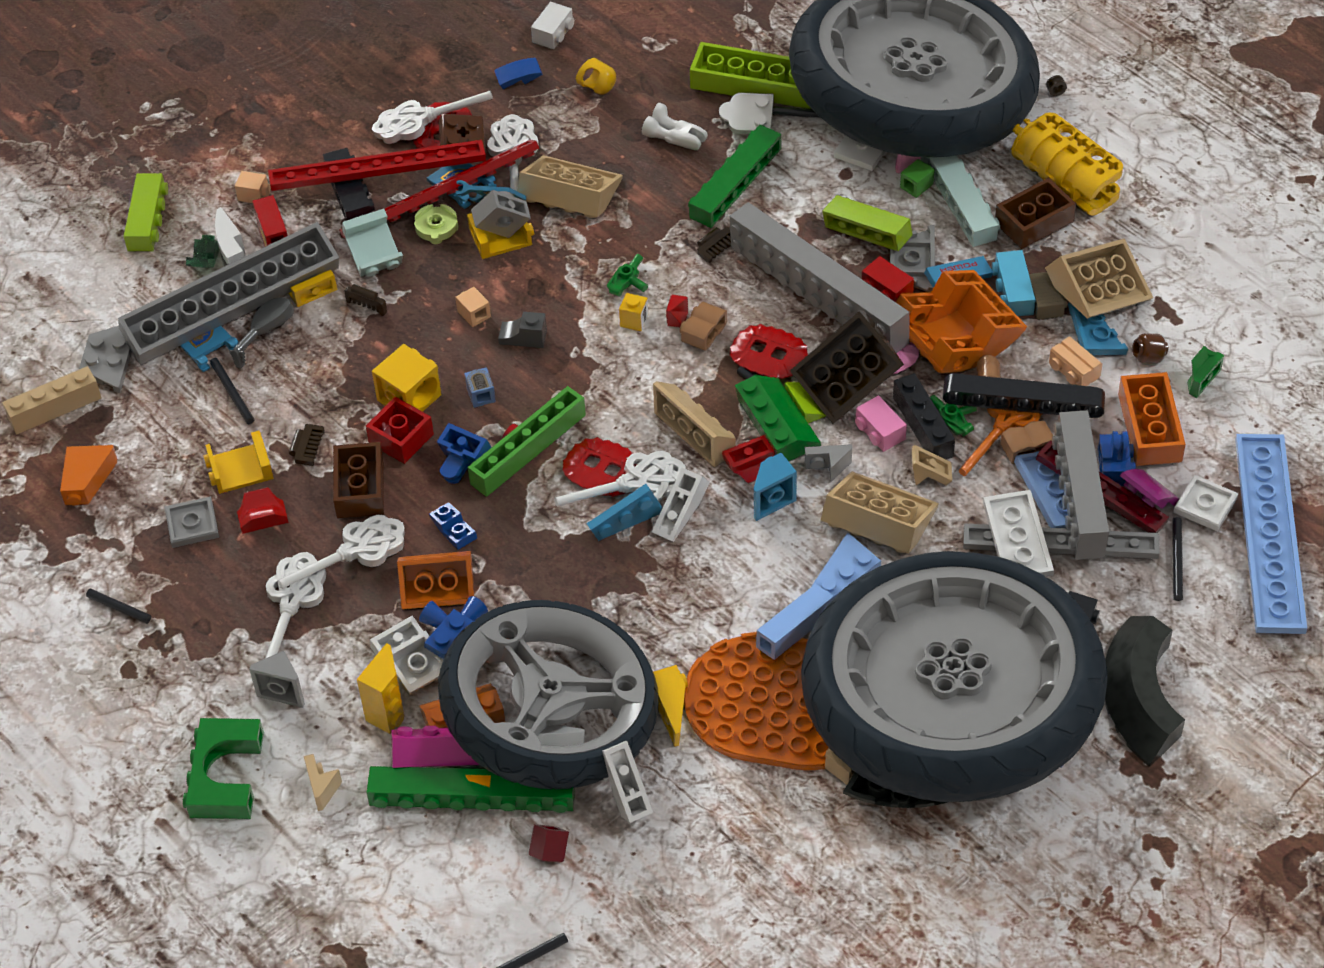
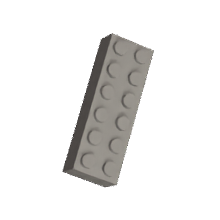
[1052,410,1109,560]

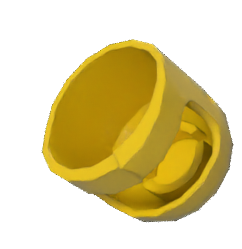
[576,58,616,95]

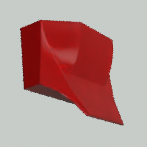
[722,435,775,484]
[237,487,289,534]

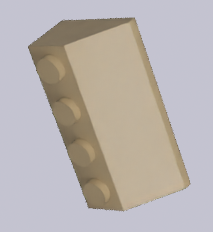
[653,381,736,468]

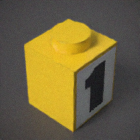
[619,293,649,332]

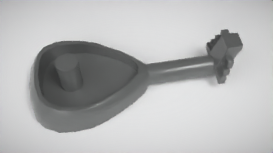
[229,298,294,368]

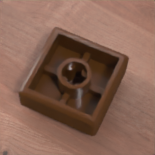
[439,114,485,150]

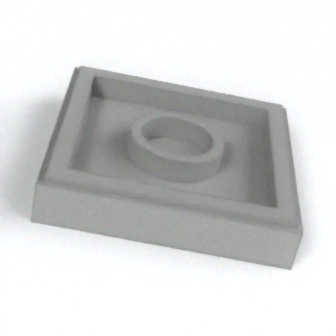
[164,496,219,548]

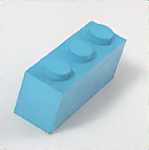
[992,250,1035,316]

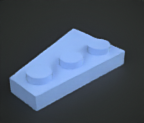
[811,533,881,598]

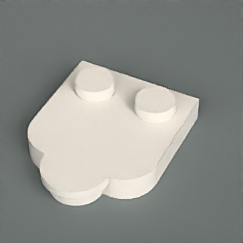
[719,93,774,134]

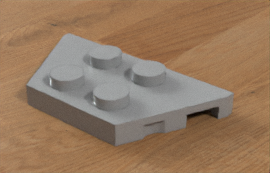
[890,225,935,293]
[79,326,132,393]

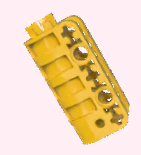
[1011,112,1123,216]

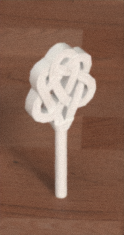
[372,91,493,144]
[487,114,539,191]
[554,451,686,507]
[278,515,405,589]
[265,552,326,658]

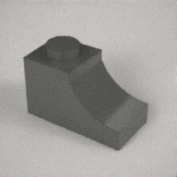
[498,312,547,348]

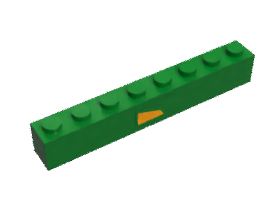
[366,766,575,813]

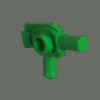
[607,254,648,297]
[930,395,977,436]

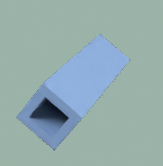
[756,584,834,660]

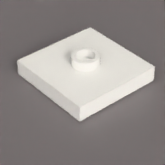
[834,136,885,171]
[1173,475,1238,532]

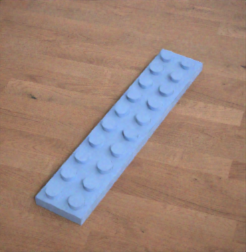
[1235,434,1307,634]

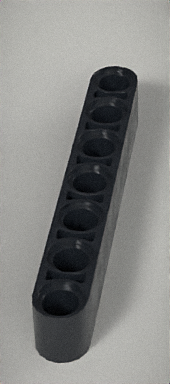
[943,374,1105,418]

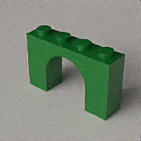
[183,718,264,819]

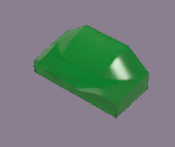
[1187,346,1224,398]

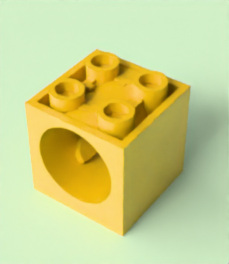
[372,344,442,412]

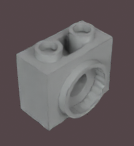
[471,190,531,238]

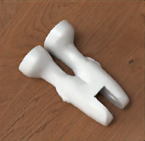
[642,103,708,150]

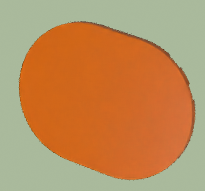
[684,632,829,770]

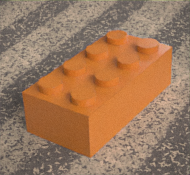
[1118,372,1186,466]

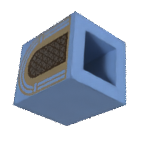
[464,367,496,408]

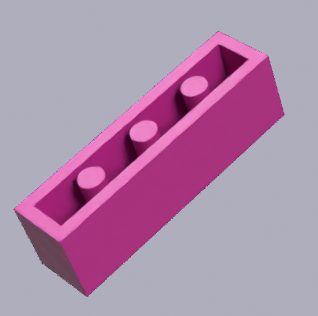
[391,726,479,768]

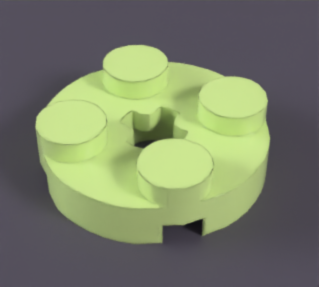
[414,204,458,244]

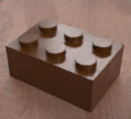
[995,177,1076,249]
[333,442,384,518]

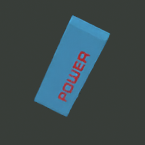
[924,256,993,288]

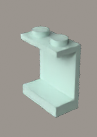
[342,209,403,277]

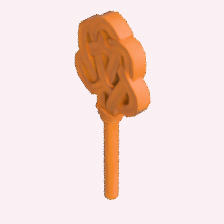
[959,408,1043,476]

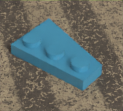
[1068,302,1129,355]
[586,484,663,541]

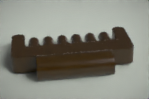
[697,227,731,263]
[344,284,387,316]
[289,424,325,466]

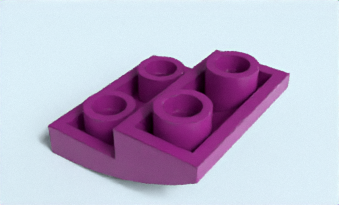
[1120,469,1180,509]

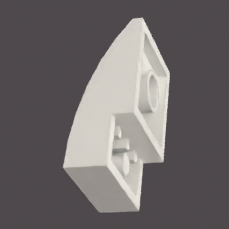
[215,207,246,267]
[370,615,443,695]

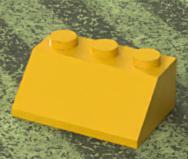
[357,643,405,734]

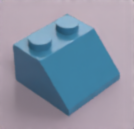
[753,453,797,521]

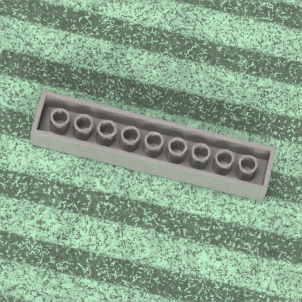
[729,202,909,353]
[118,222,339,365]

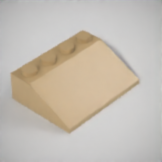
[517,155,623,218]
[1045,238,1153,319]
[821,471,939,554]

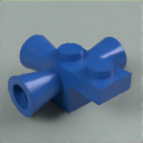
[419,596,488,660]

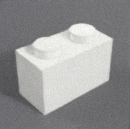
[531,2,574,49]

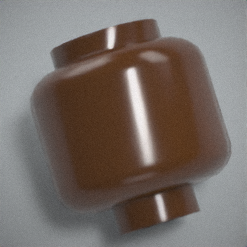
[1132,333,1169,363]

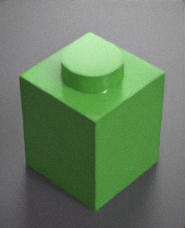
[900,159,934,198]

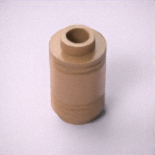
[977,355,1001,378]

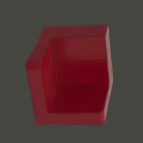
[529,824,569,862]

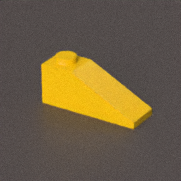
[653,665,688,747]

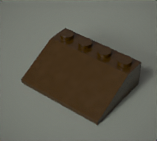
[790,311,904,424]

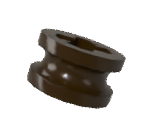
[1046,75,1067,96]

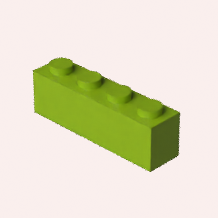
[123,173,168,251]
[822,195,913,251]

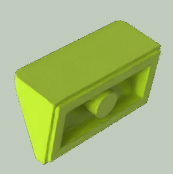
[785,382,826,423]

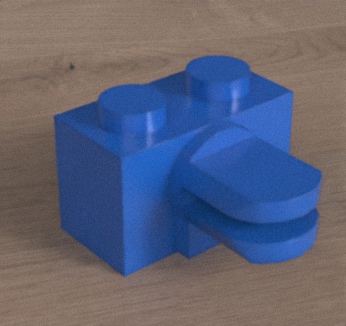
[437,423,492,484]
[1097,431,1136,486]

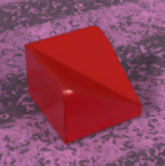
[666,294,688,328]

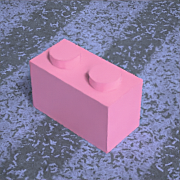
[855,395,907,452]

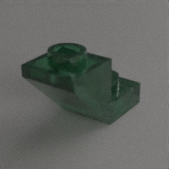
[186,235,220,268]

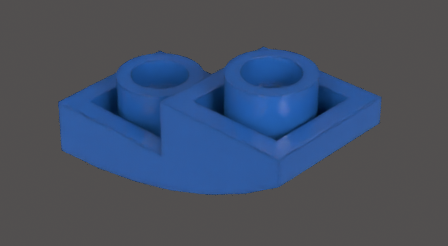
[494,58,543,89]
[429,502,477,550]

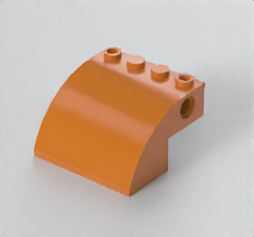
[896,270,1027,373]

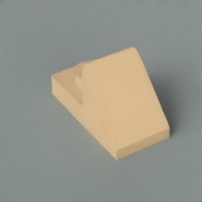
[912,445,952,485]
[304,754,342,811]

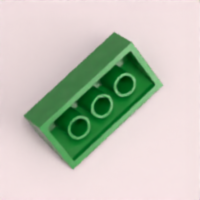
[735,375,822,462]

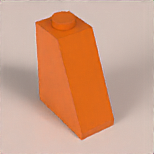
[60,445,118,506]

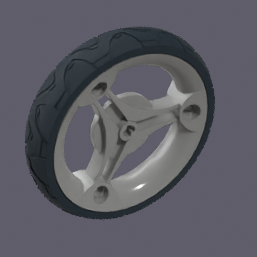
[438,600,658,790]

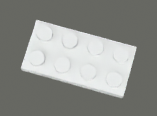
[983,490,1054,577]

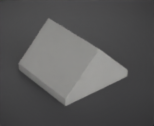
[249,651,305,708]

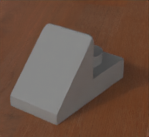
[805,444,852,481]

